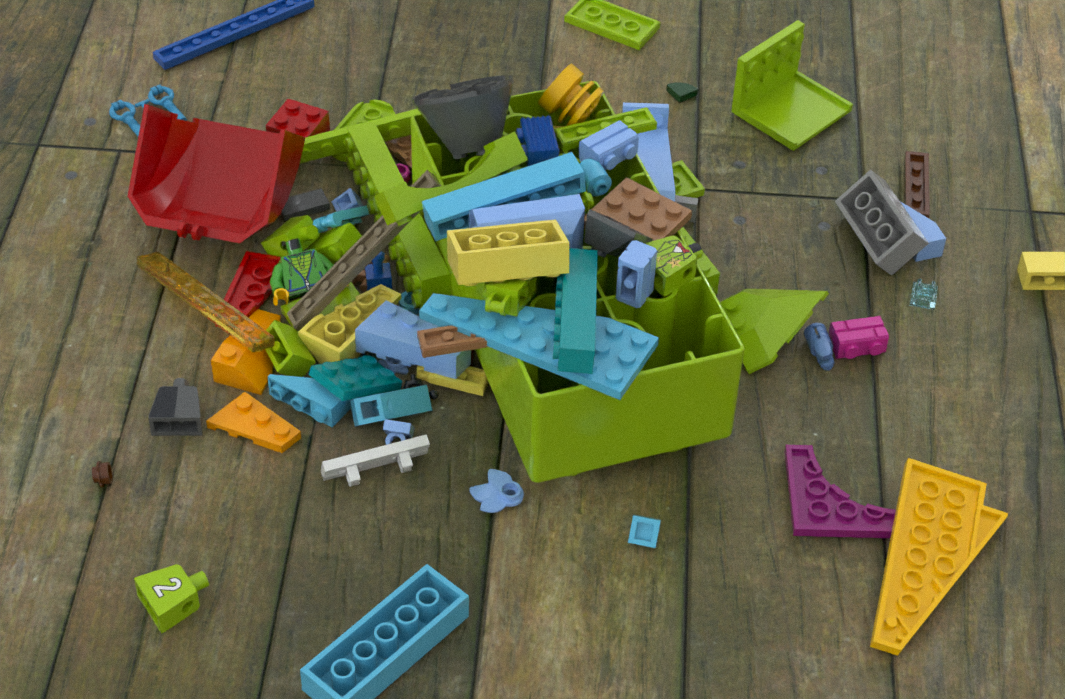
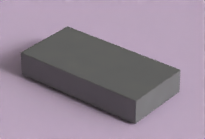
[281,188,330,222]

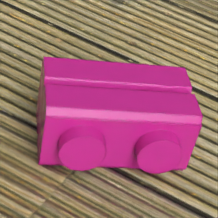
[829,316,889,359]

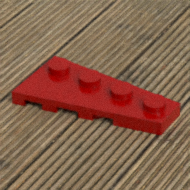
[214,251,281,330]

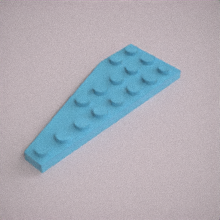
[419,293,659,400]

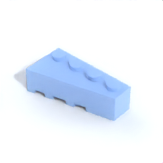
[355,300,471,379]

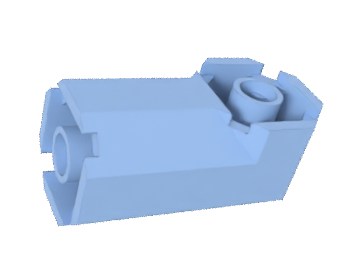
[469,194,585,249]

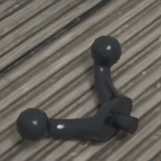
[403,374,439,400]

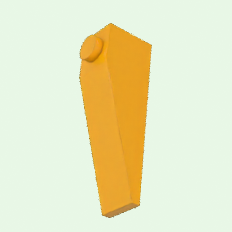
[211,309,281,395]

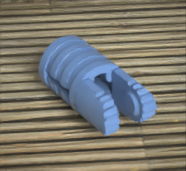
[804,323,834,371]

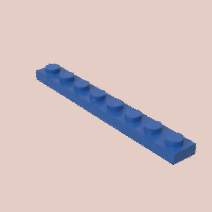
[153,0,315,70]

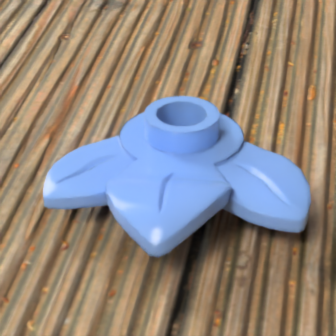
[470,469,524,513]

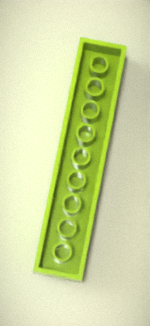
[345,122,451,310]

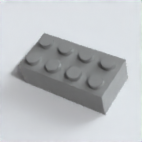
[835,169,929,275]

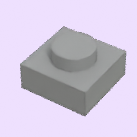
[675,195,698,222]

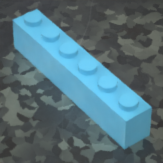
[422,152,586,241]

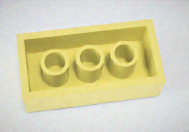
[447,219,569,286]

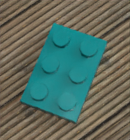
[309,355,403,401]

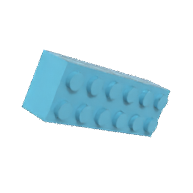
[300,564,469,699]

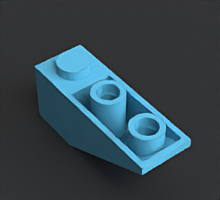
[268,374,351,427]
[350,385,432,426]

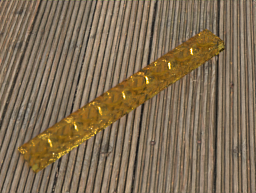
[137,252,275,352]

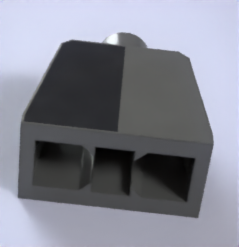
[148,378,203,436]

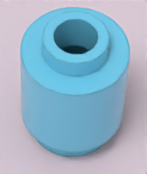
[580,159,612,196]

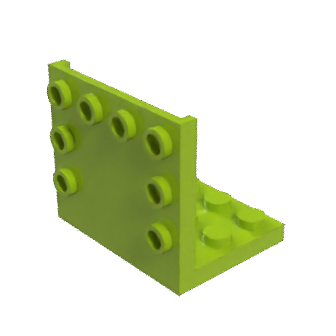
[731,20,853,151]

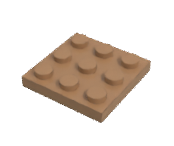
[584,177,692,241]

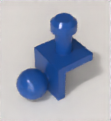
[365,251,392,291]

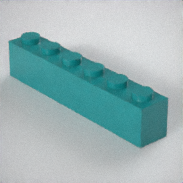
[552,248,597,374]

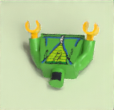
[270,238,349,306]

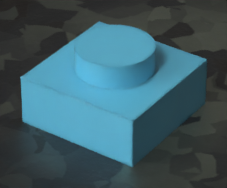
[628,514,661,548]

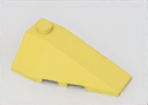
[298,284,402,364]

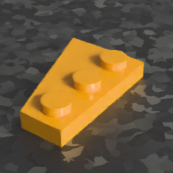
[206,392,301,453]

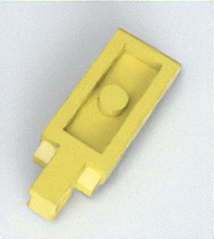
[416,365,489,396]

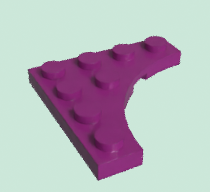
[784,444,896,538]

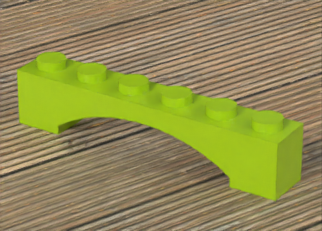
[374,132,528,226]

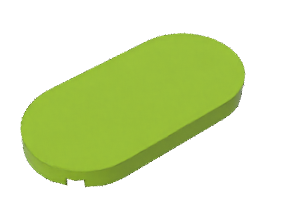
[332,100,395,162]

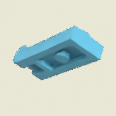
[313,205,370,233]

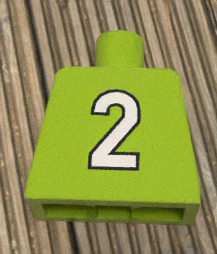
[134,564,209,634]

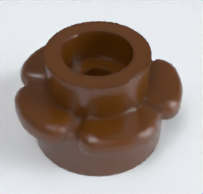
[92,461,113,488]

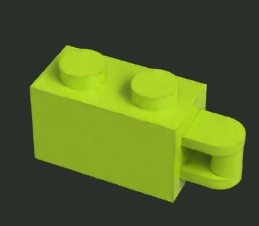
[482,277,537,316]

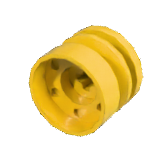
[538,63,605,126]

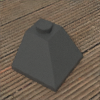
[584,209,653,258]

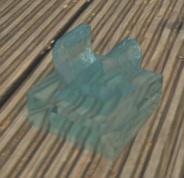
[910,279,938,310]

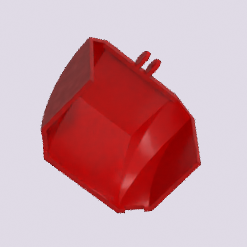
[127,104,305,243]

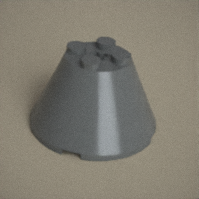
[412,75,514,159]

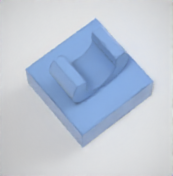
[383,419,415,445]

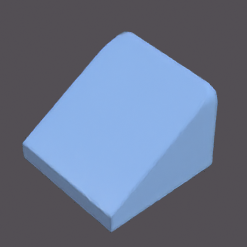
[331,188,364,212]

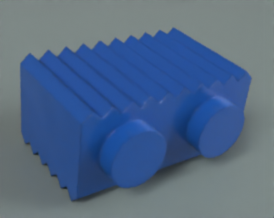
[516,115,559,167]

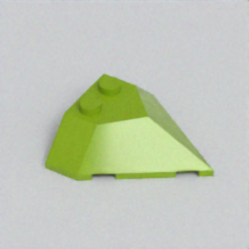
[720,289,829,374]

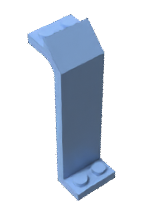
[622,102,675,202]

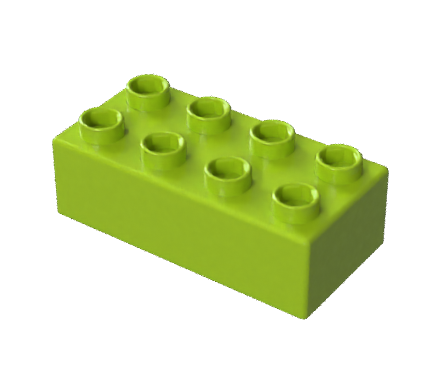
[411,81,744,483]

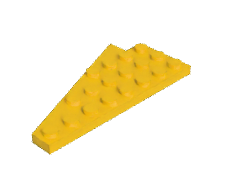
[870,458,1008,656]

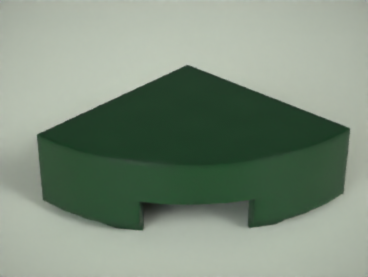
[666,82,698,103]

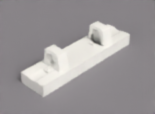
[321,434,430,487]

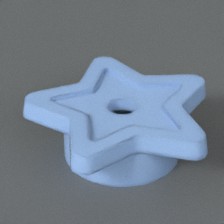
[378,357,408,375]

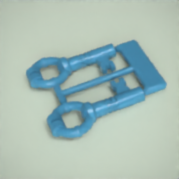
[109,84,187,137]

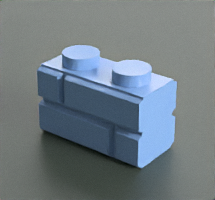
[579,120,639,170]
[616,240,657,308]

